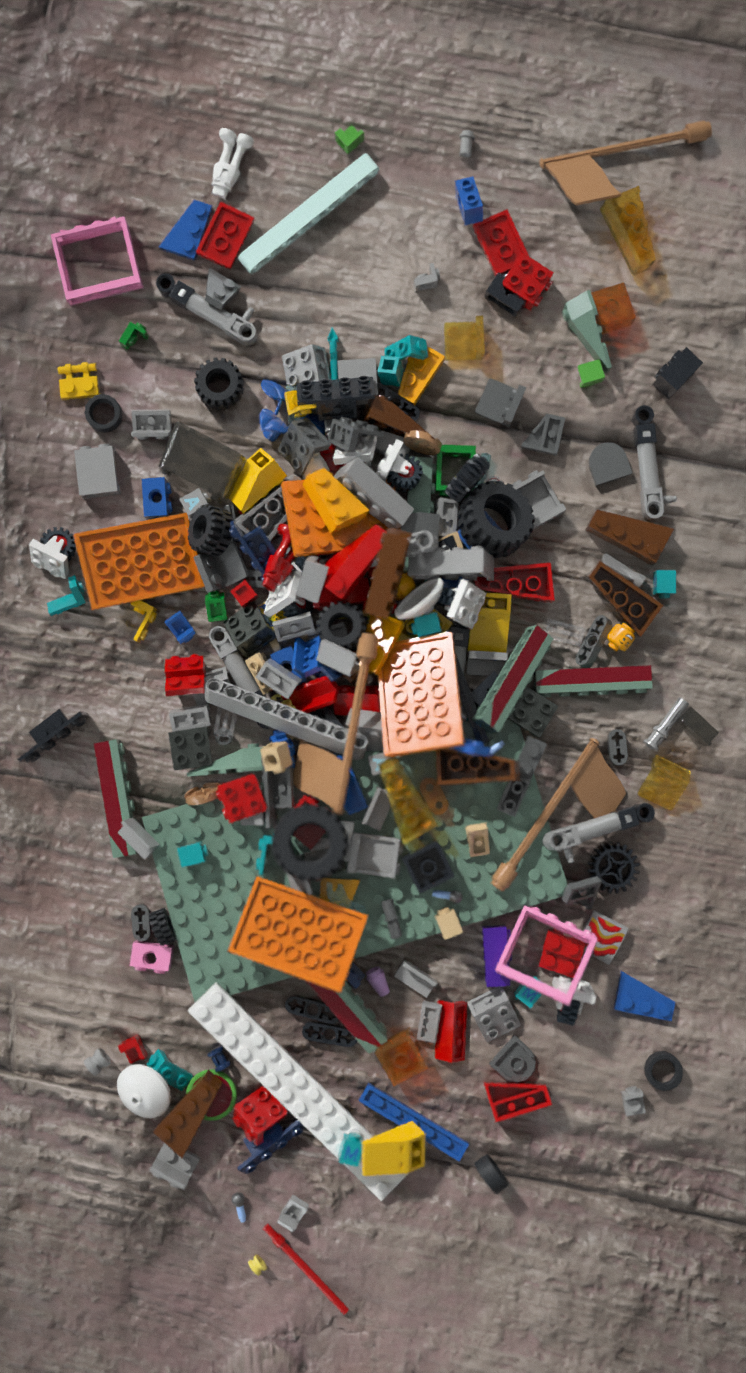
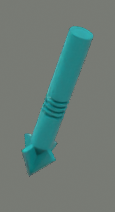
[327,327,339,380]

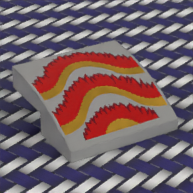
[583,910,628,965]

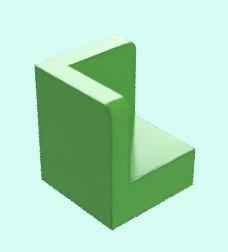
[335,125,364,154]
[577,359,605,388]

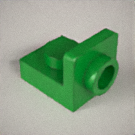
[119,322,149,350]
[205,591,228,622]

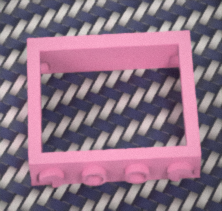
[51,217,143,306]
[496,906,598,1006]

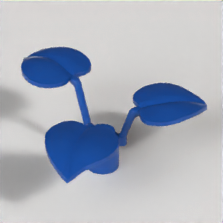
[260,379,327,442]

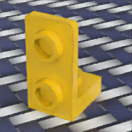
[284,390,317,418]
[130,601,157,643]

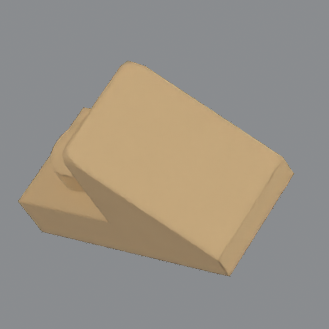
[466,823,490,857]

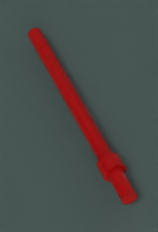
[263,1223,349,1315]

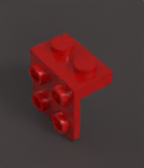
[502,253,554,311]
[216,774,266,823]
[233,1086,287,1146]

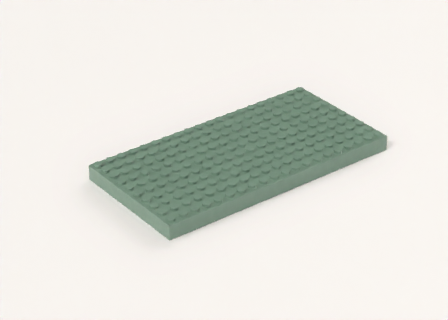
[142,719,567,1002]

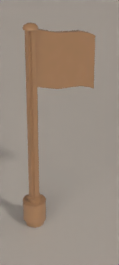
[539,120,712,206]
[293,633,379,815]
[491,738,626,892]

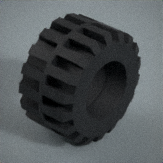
[194,357,244,410]
[188,504,234,557]
[317,601,367,650]

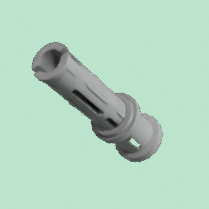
[643,697,689,752]

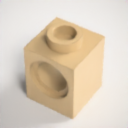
[260,742,292,773]
[435,907,463,940]

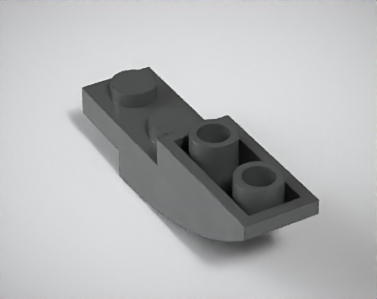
[497,736,547,817]

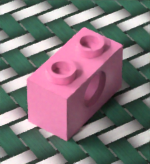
[130,940,174,974]

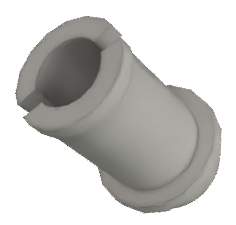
[459,130,475,157]

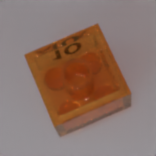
[591,282,636,334]
[375,1027,428,1086]

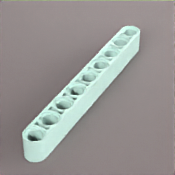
[238,153,379,274]

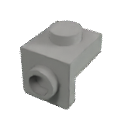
[277,1195,309,1232]

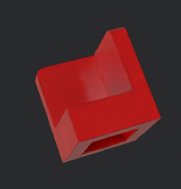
[230,580,259,608]
[118,1034,148,1064]

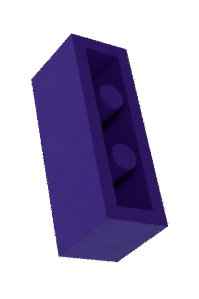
[482,925,512,987]

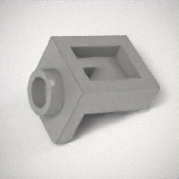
[414,263,440,292]
[621,1086,646,1116]

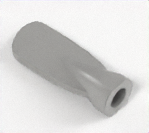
[602,554,646,588]

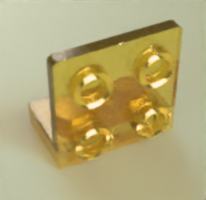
[444,315,485,361]
[637,755,690,811]

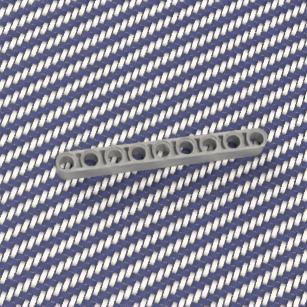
[205,678,368,760]

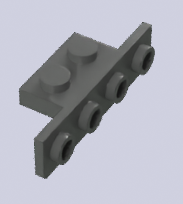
[261,756,295,829]

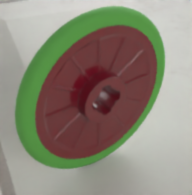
[186,1069,237,1121]

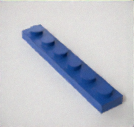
[359,1082,469,1161]

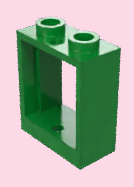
[435,445,476,498]

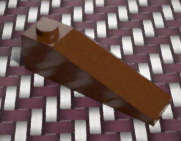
[359,395,435,440]

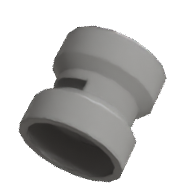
[84,1048,111,1076]

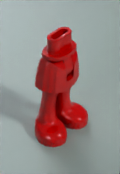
[262,524,295,592]

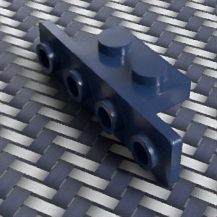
[229,520,277,581]
[237,1120,305,1174]

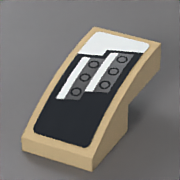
[437,531,463,551]

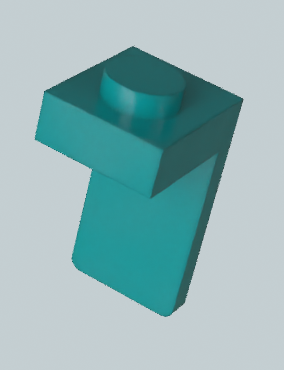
[384,335,428,360]
[47,575,86,616]
[256,832,274,875]
[147,1049,193,1091]

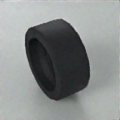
[84,394,123,433]
[644,1051,683,1091]
[474,1154,509,1194]

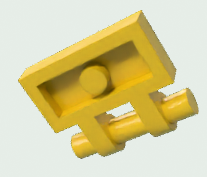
[58,362,100,400]

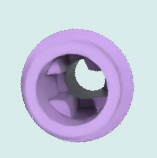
[366,966,390,997]

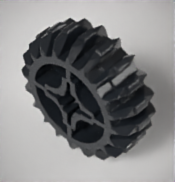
[445,454,490,502]
[587,841,640,894]

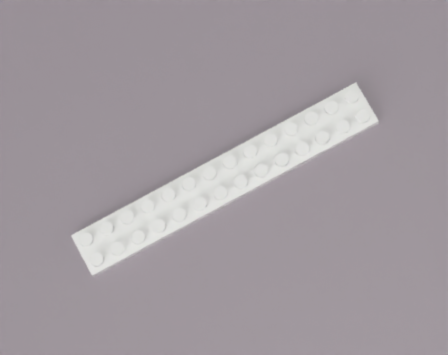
[188,982,409,1201]

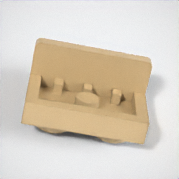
[245,652,273,695]

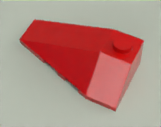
[324,524,386,600]

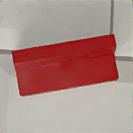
[281,675,340,713]
[435,1000,467,1063]

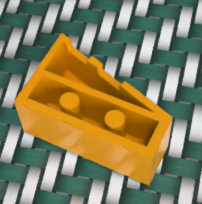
[302,468,369,534]

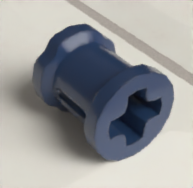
[207,1046,231,1072]

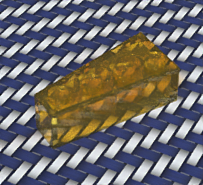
[600,186,656,276]
[378,756,437,845]

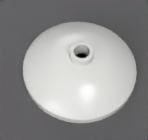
[394,577,443,619]
[117,1065,171,1118]

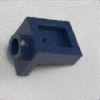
[315,664,344,682]
[346,962,365,989]

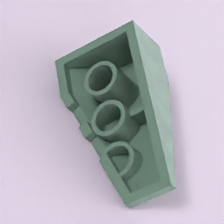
[562,290,612,373]
[187,743,263,777]

